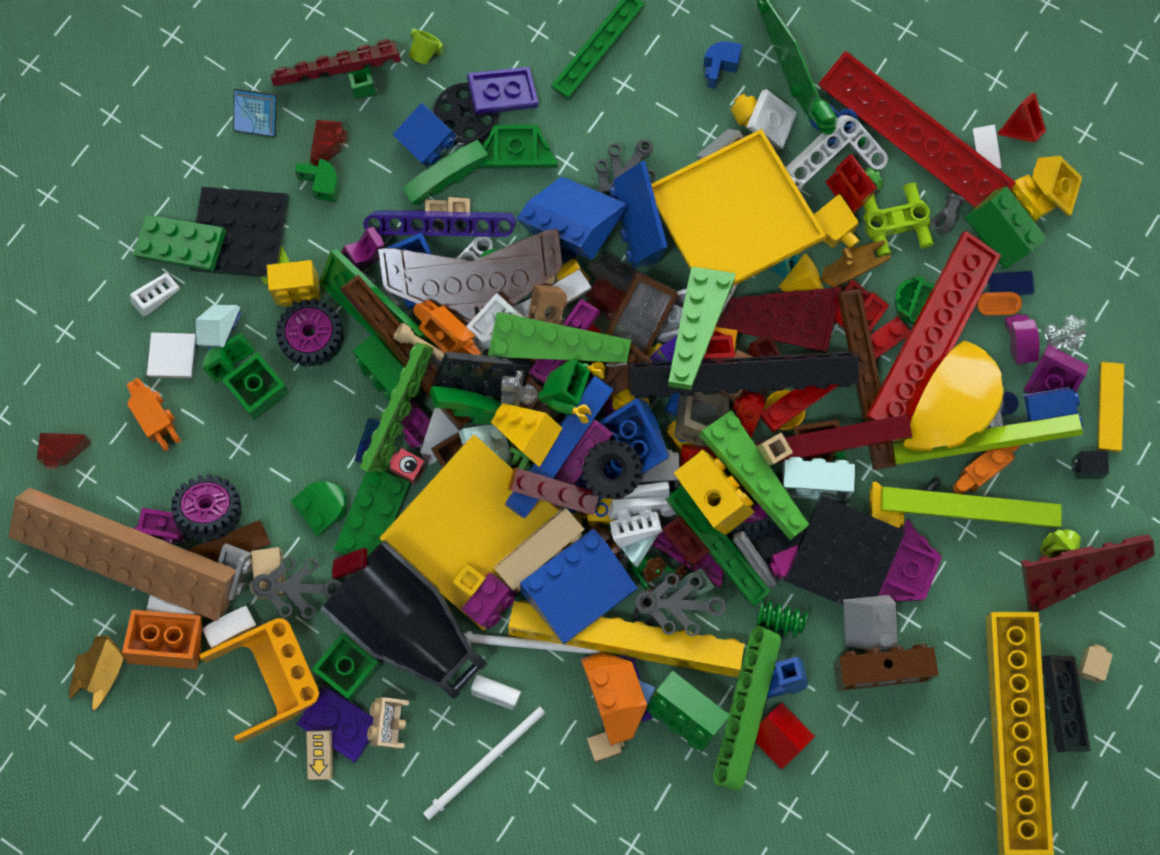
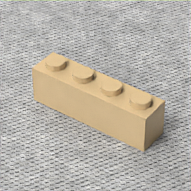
[493,507,584,590]

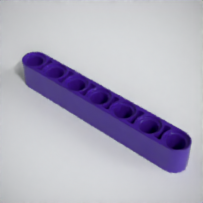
[363,210,517,237]

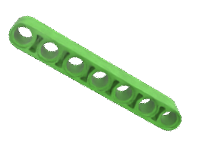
[713,626,781,791]

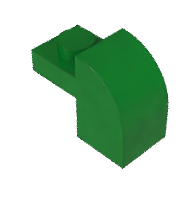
[348,64,376,100]
[295,159,340,203]
[202,333,254,384]

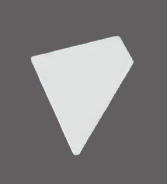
[420,408,460,466]

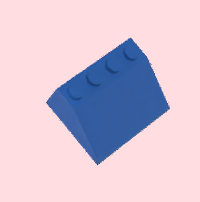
[609,161,667,269]
[517,177,628,260]
[580,398,669,502]
[520,529,637,645]

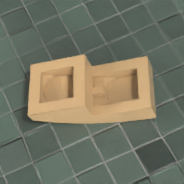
[424,197,470,223]

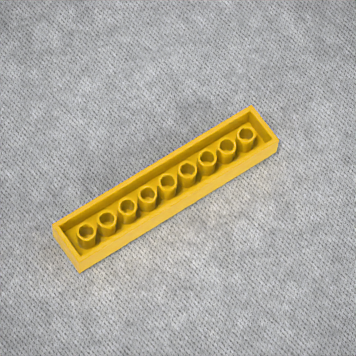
[986,612,1054,855]

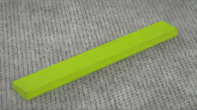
[893,414,1083,465]
[880,487,1062,528]

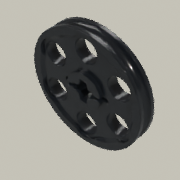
[433,83,498,146]

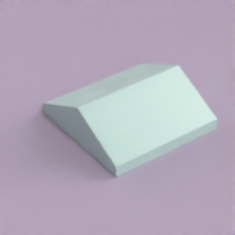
[196,305,240,347]

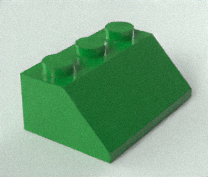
[964,186,1047,269]

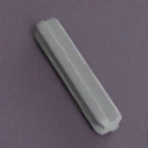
[733,531,777,589]

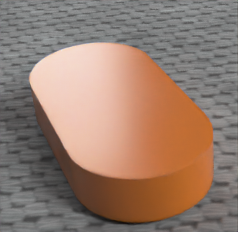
[976,292,1022,316]

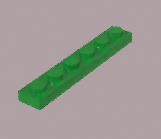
[551,0,645,100]
[665,484,771,607]

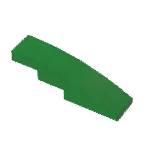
[402,140,489,206]
[429,386,502,424]

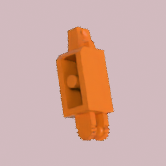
[413,300,482,355]
[126,378,181,451]
[952,445,1021,495]

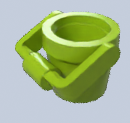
[408,28,445,65]
[1039,529,1081,558]

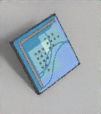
[233,89,277,137]

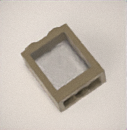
[674,392,730,447]

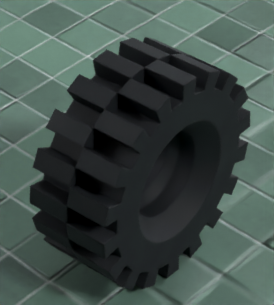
[581,440,643,499]

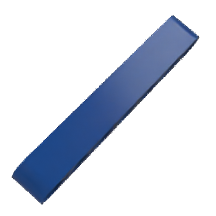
[505,375,613,519]

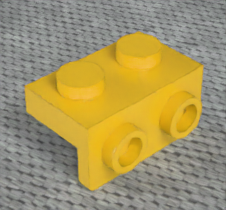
[1010,174,1056,222]

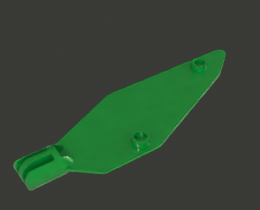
[756,0,837,135]

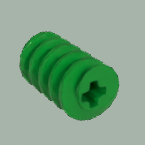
[756,599,808,639]

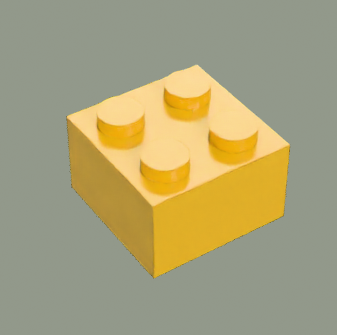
[267,260,320,307]

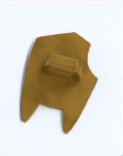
[821,240,891,287]
[69,635,124,710]

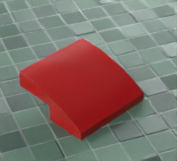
[825,154,877,214]
[834,279,889,332]

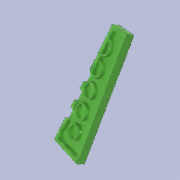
[488,312,632,363]

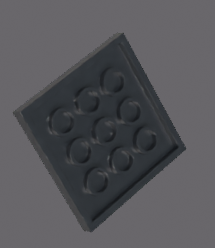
[189,187,289,277]
[784,495,905,605]

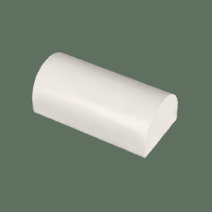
[471,675,521,711]

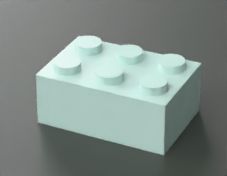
[780,457,855,502]

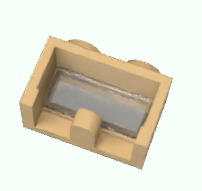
[367,697,409,749]

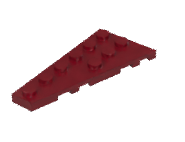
[271,39,401,86]
[716,287,841,353]
[1021,534,1155,612]

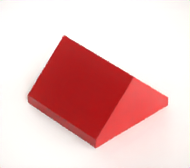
[755,702,815,770]

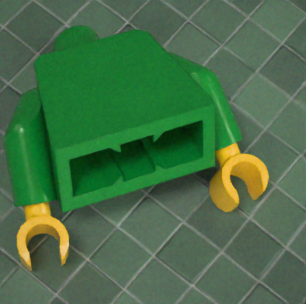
[538,358,606,423]

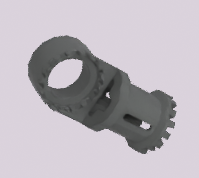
[931,193,965,235]

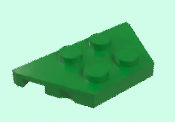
[476,125,558,169]

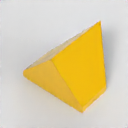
[779,254,824,293]

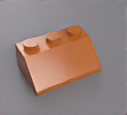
[122,610,202,669]

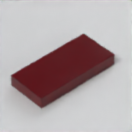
[332,548,368,580]

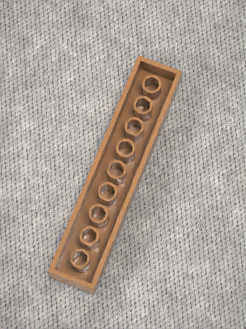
[8,488,236,621]

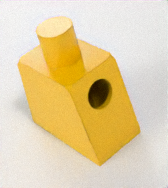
[814,194,860,250]

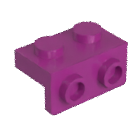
[401,399,431,449]
[133,508,184,545]
[461,572,517,630]

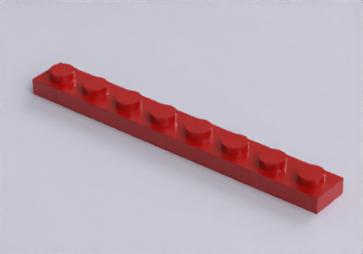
[760,316,910,433]

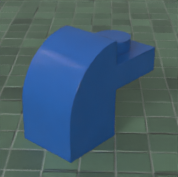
[703,41,742,89]
[767,656,808,699]

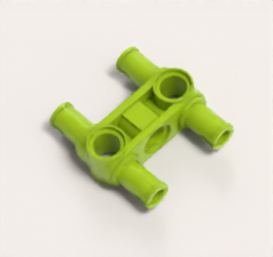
[863,182,934,258]

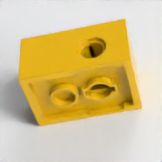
[674,450,755,535]

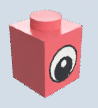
[389,448,427,485]

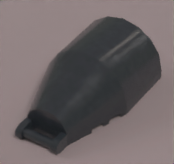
[320,539,488,699]

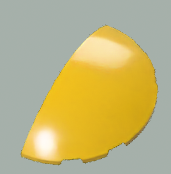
[904,341,1004,451]

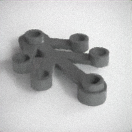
[595,139,656,196]
[251,557,342,619]
[635,573,727,636]

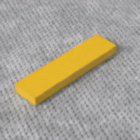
[1097,362,1124,452]

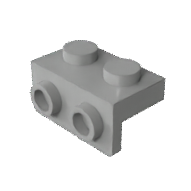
[218,544,252,601]

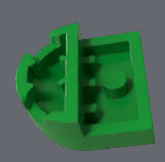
[894,277,934,325]
[291,481,348,537]

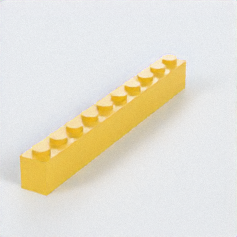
[508,600,744,678]

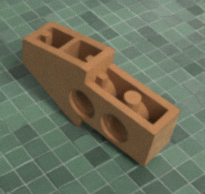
[517,284,567,378]

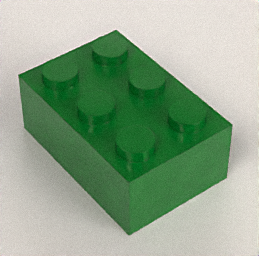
[352,333,422,404]
[646,671,730,752]

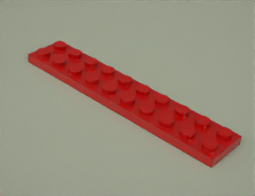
[818,50,1016,208]
[866,231,1001,441]

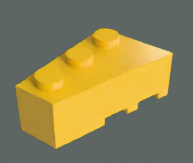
[491,403,563,467]

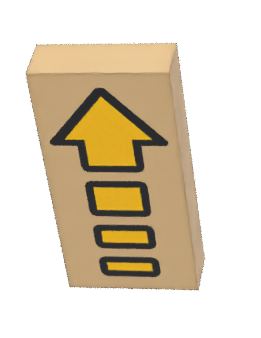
[306,730,333,779]

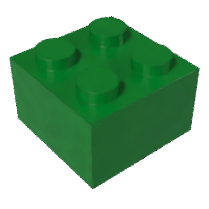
[222,352,290,420]
[311,633,381,702]

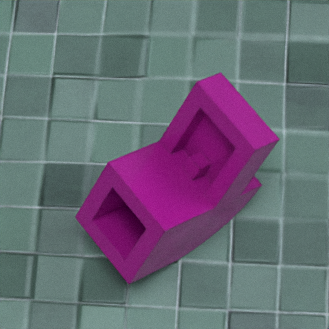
[341,227,385,271]
[1005,315,1040,364]

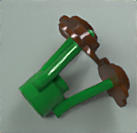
[628,553,687,603]

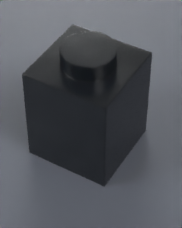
[1071,451,1109,479]

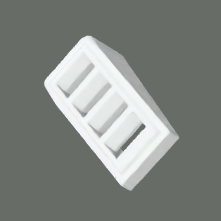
[130,272,180,317]
[610,511,663,548]

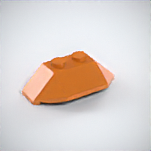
[581,652,647,746]

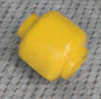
[731,94,757,128]

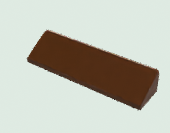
[188,520,271,562]

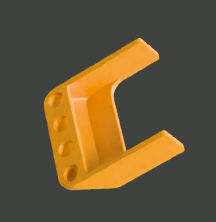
[199,618,319,743]

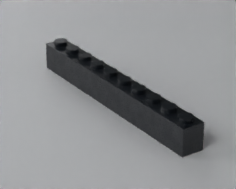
[627,352,859,399]

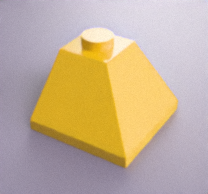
[1032,156,1083,216]

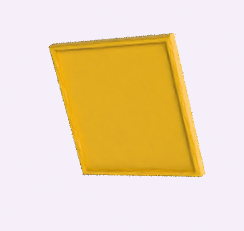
[651,129,827,287]
[379,434,558,631]

